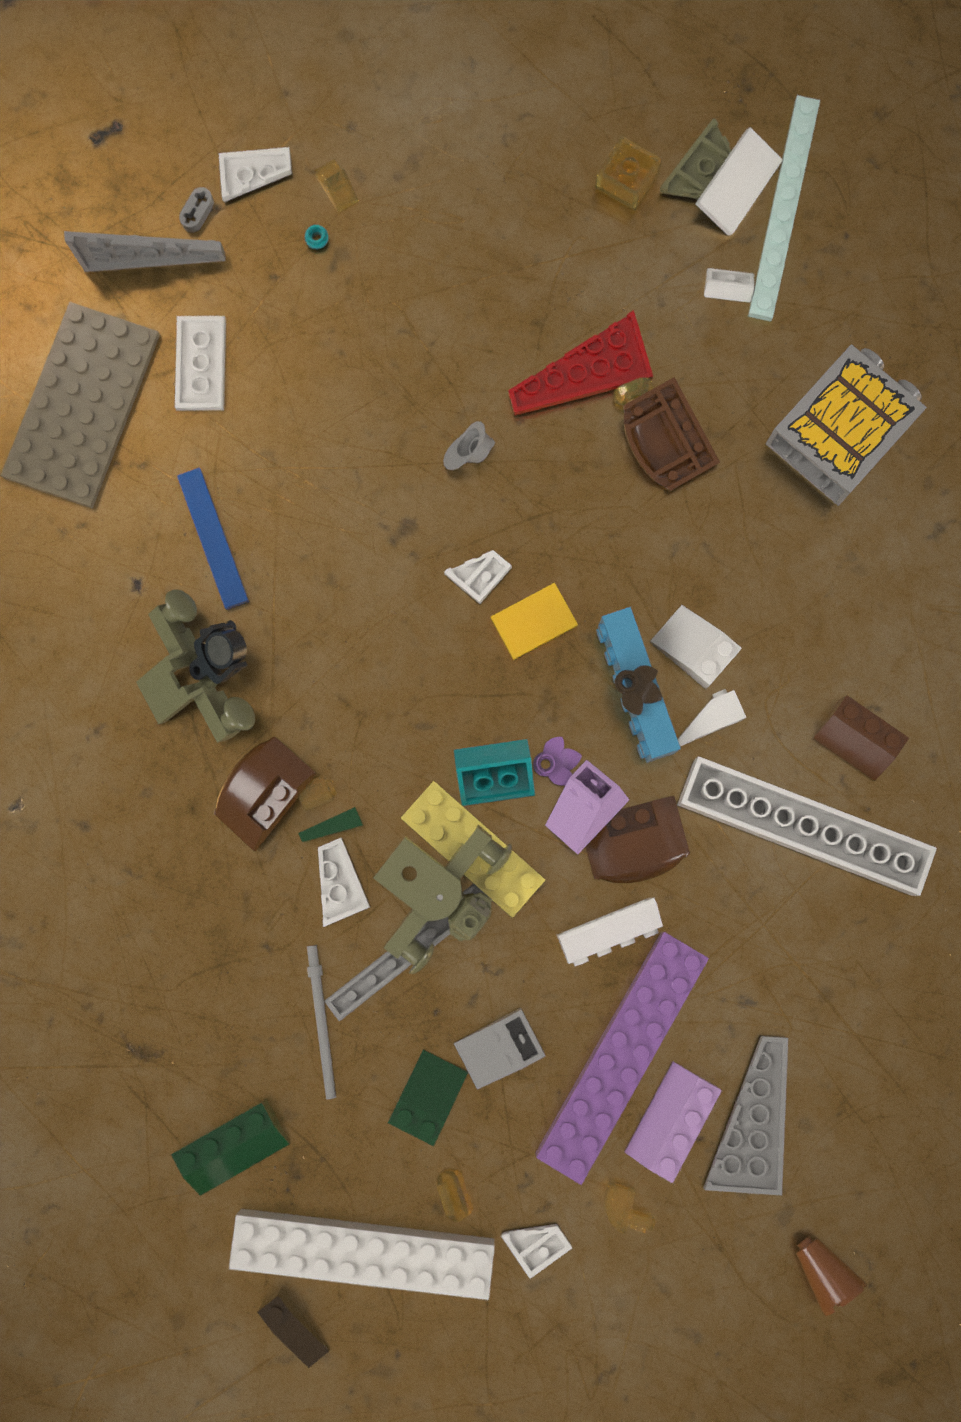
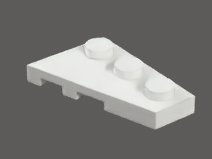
[318,838,370,927]

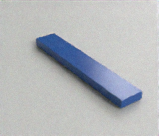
[177,467,249,610]

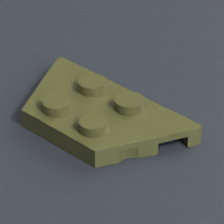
[660,118,732,199]

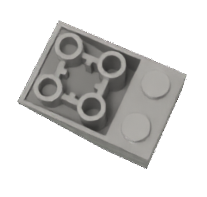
[454,1008,545,1089]

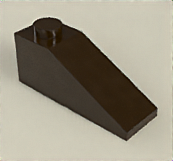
[257,1287,330,1368]

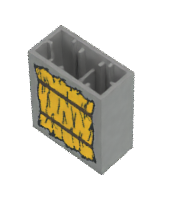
[766,344,927,506]

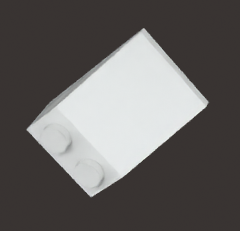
[650,605,742,689]

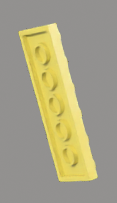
[401,781,545,918]

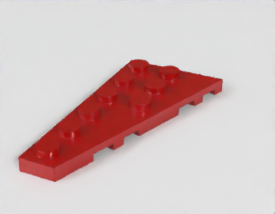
[508,310,653,416]

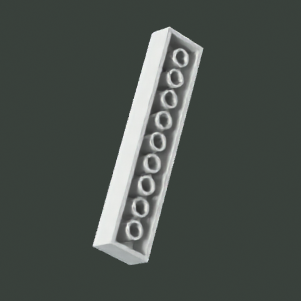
[677,756,937,896]
[229,1209,495,1300]

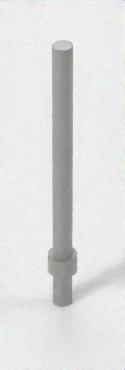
[307,945,336,1099]

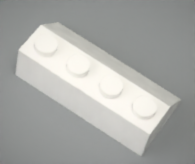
[557,898,663,966]

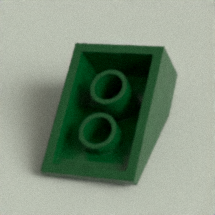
[388,1049,468,1147]

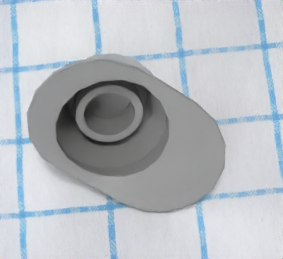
[443,421,495,470]

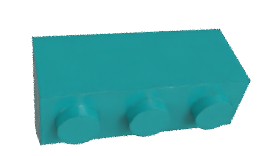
[454,739,535,806]

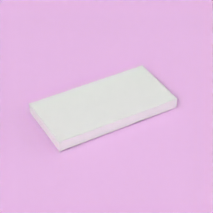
[696,127,783,236]
[175,316,226,410]

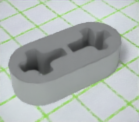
[179,187,214,232]

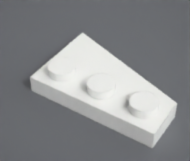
[219,147,292,202]

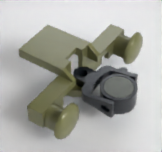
[136,589,255,743]

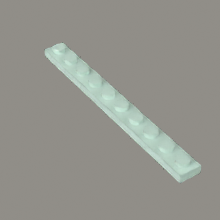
[748,95,820,321]

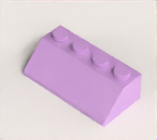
[624,1061,722,1183]

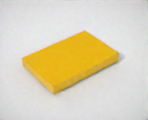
[490,583,578,660]

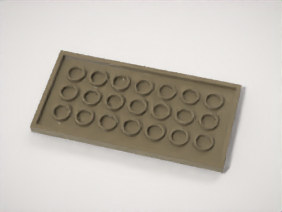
[0,302,160,509]

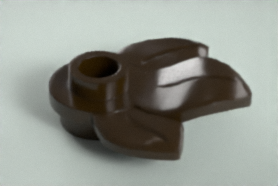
[615,665,663,715]

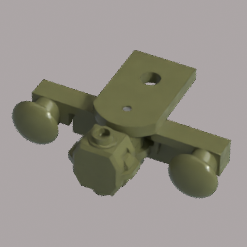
[373,825,512,974]

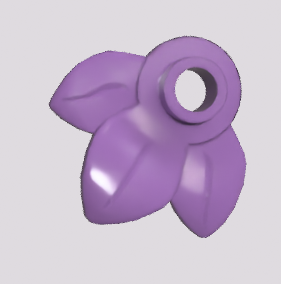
[533,737,582,786]

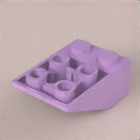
[545,760,629,854]

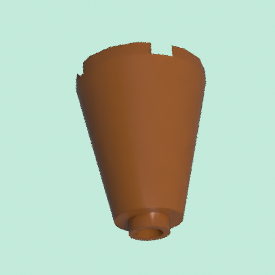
[796,1236,867,1316]

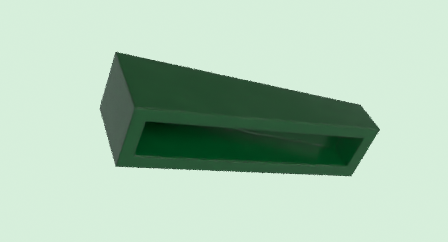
[298,807,364,843]

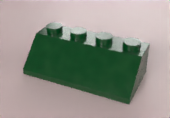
[171,1099,290,1196]

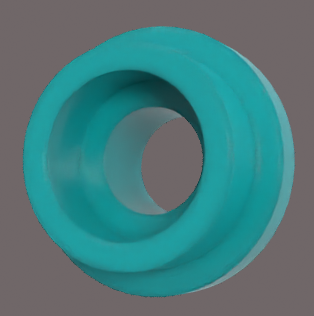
[305,225,329,249]

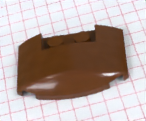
[623,377,720,491]
[214,737,317,851]
[585,796,690,883]

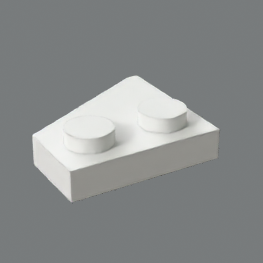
[444,550,512,604]
[501,1224,572,1279]

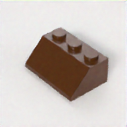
[813,695,909,781]

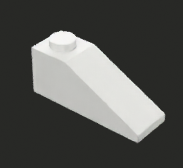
[678,689,746,746]

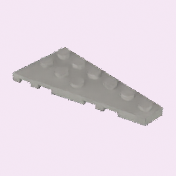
[64,231,225,272]
[703,1035,788,1196]

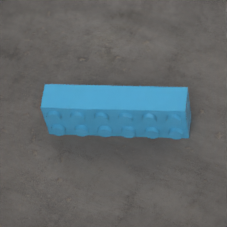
[596,607,681,763]

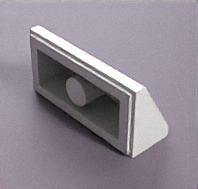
[704,268,754,302]

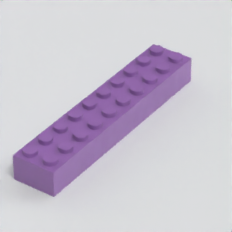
[535,931,709,1185]

